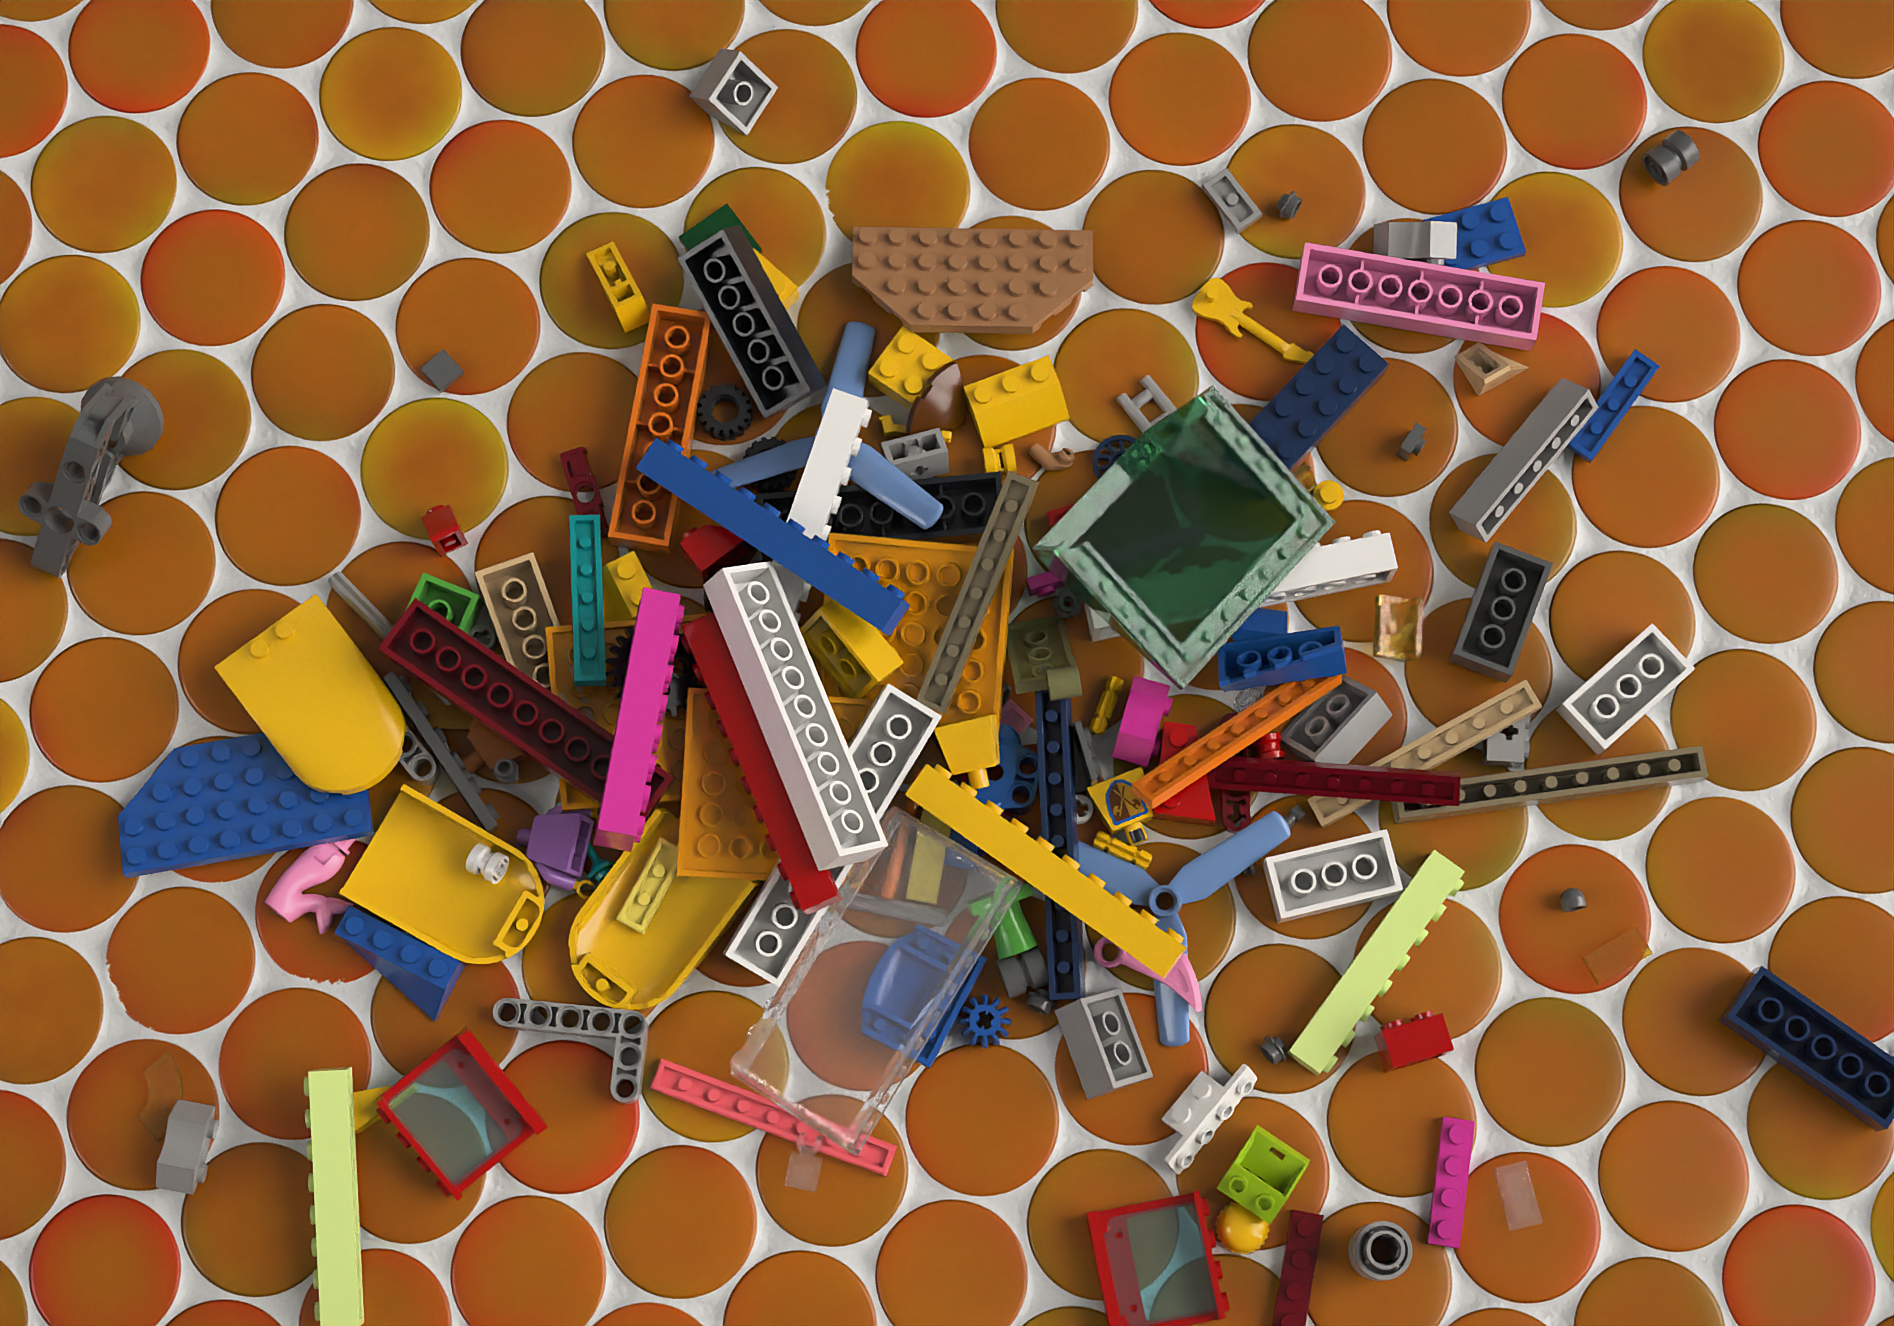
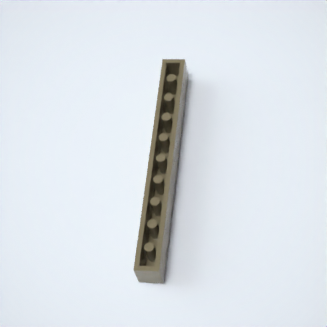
[1391,746,1708,824]

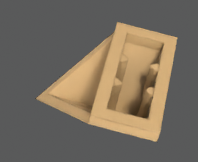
[1454,342,1530,396]

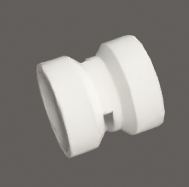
[466,843,509,884]

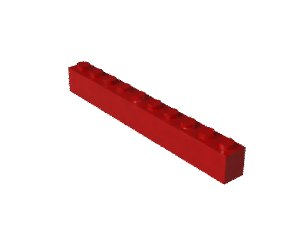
[681,611,842,915]

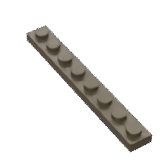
[916,471,1039,714]

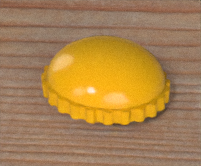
[1215,1202,1270,1255]

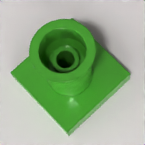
[966,880,1039,959]

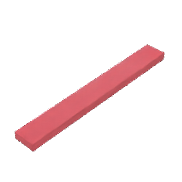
[650,1058,897,1177]

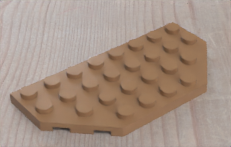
[852,227,1094,334]

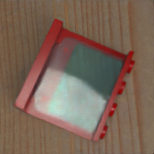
[376,1026,548,1201]
[1086,1191,1230,1326]

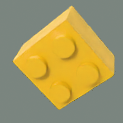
[868,326,953,411]

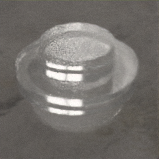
[1234,687,1263,713]

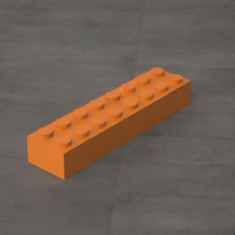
[608,303,714,555]

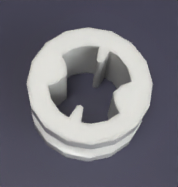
[1076,795,1093,824]

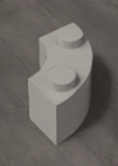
[1373,221,1457,266]
[156,1099,219,1195]

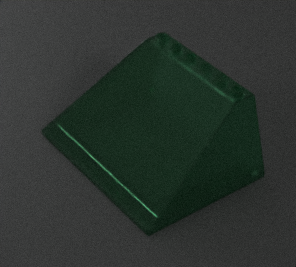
[1031,385,1335,690]

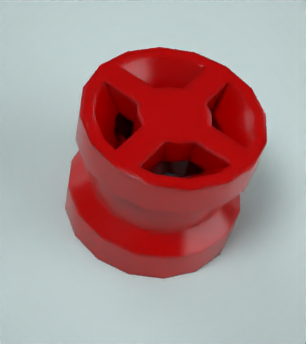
[1251,733,1286,760]

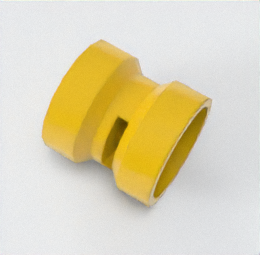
[982,444,1017,474]

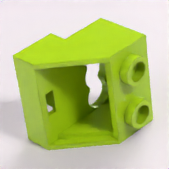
[1217,1125,1310,1224]

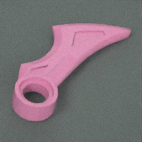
[1093,937,1202,1012]

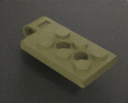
[1006,616,1082,701]

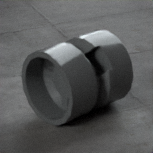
[1642,130,1700,186]
[996,946,1049,999]

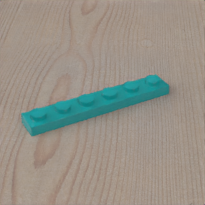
[569,515,606,686]

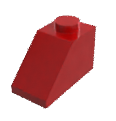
[421,505,468,556]

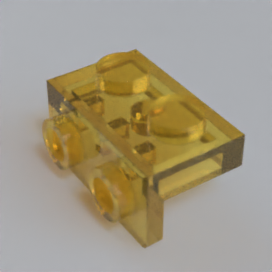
[1372,595,1425,662]

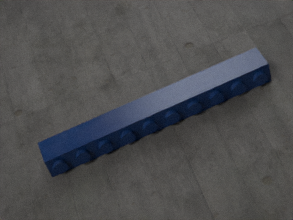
[1035,690,1086,1001]

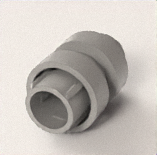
[1348,1221,1413,1281]

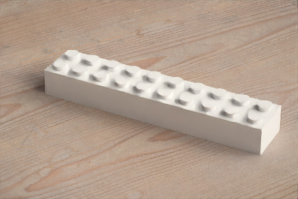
[1084,530,1398,642]
[703,561,888,871]
[723,684,942,987]

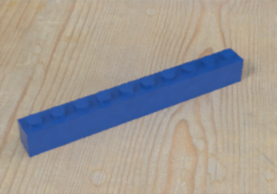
[636,438,910,637]

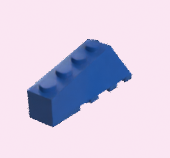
[1217,625,1347,692]
[334,905,465,1022]

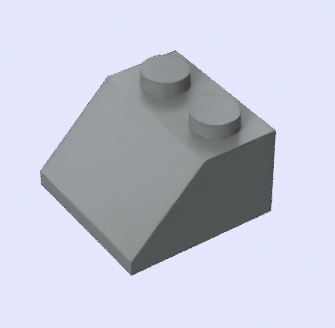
[689,48,778,135]

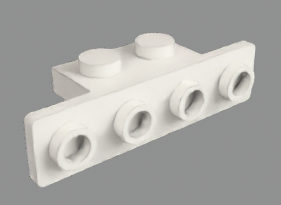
[1162,1064,1258,1175]

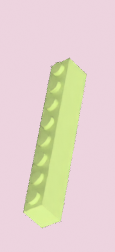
[1286,849,1465,1076]
[304,1067,364,1326]

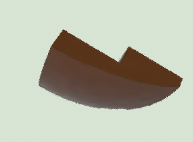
[906,361,965,434]

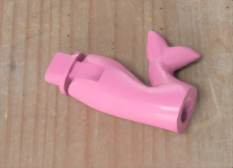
[264,838,356,934]

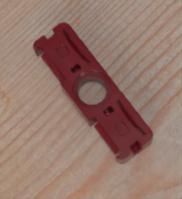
[560,447,609,539]

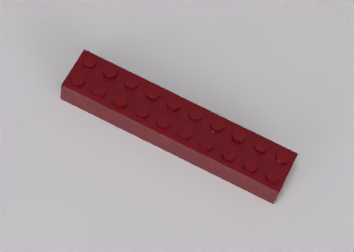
[378,598,674,822]

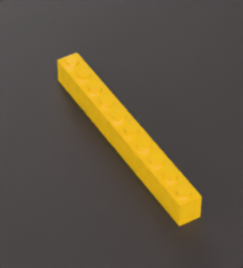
[905,764,1187,979]

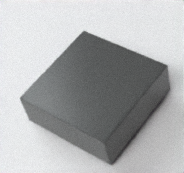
[420,349,464,393]

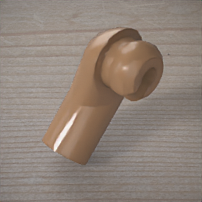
[1028,443,1075,471]

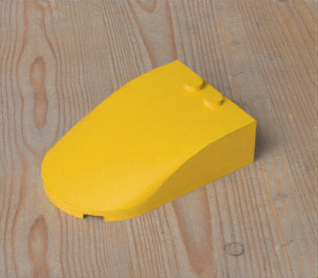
[214,594,407,795]
[339,784,544,964]
[568,808,763,1010]

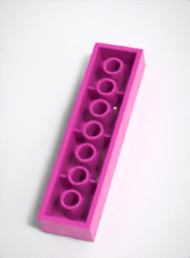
[593,587,685,852]

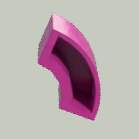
[1112,676,1173,767]

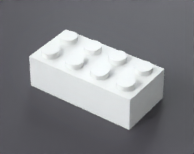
[1556,623,1695,756]
[1262,829,1403,923]

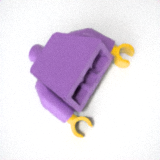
[516,804,600,899]

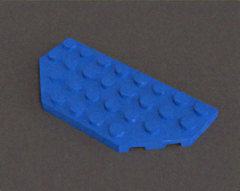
[118,733,374,878]

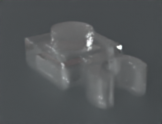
[784,1132,823,1192]

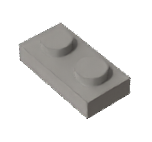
[1202,168,1262,234]

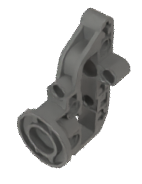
[18,376,164,578]

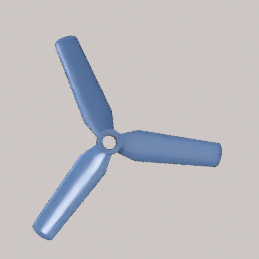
[710,321,943,529]
[1037,811,1291,1047]

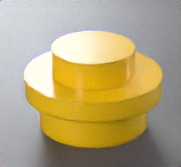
[1313,480,1344,511]

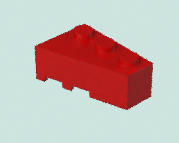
[1152,722,1216,826]

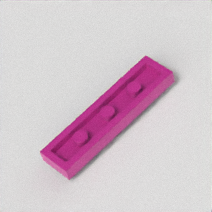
[1426,1117,1475,1249]

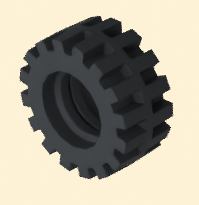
[698,382,753,441]
[743,436,798,494]

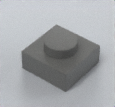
[1396,422,1426,461]

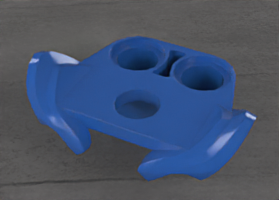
[967,724,1039,816]

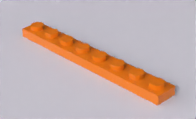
[1131,674,1342,809]

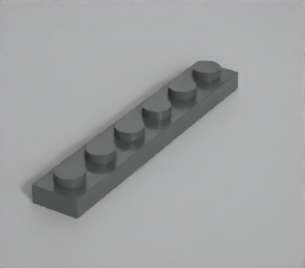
[383,671,500,833]

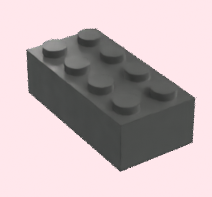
[1448,541,1553,683]

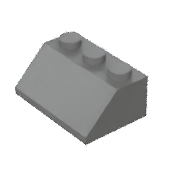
[1280,674,1393,764]
[1055,988,1153,1100]

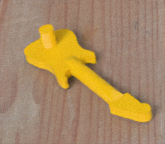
[1192,278,1314,364]

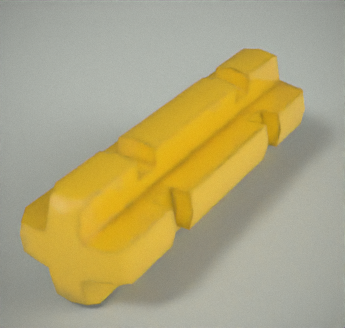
[1089,676,1124,735]
[1092,831,1152,870]

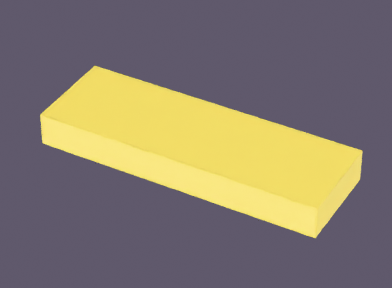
[616,836,678,934]

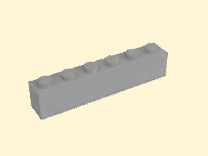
[1449,378,1599,543]

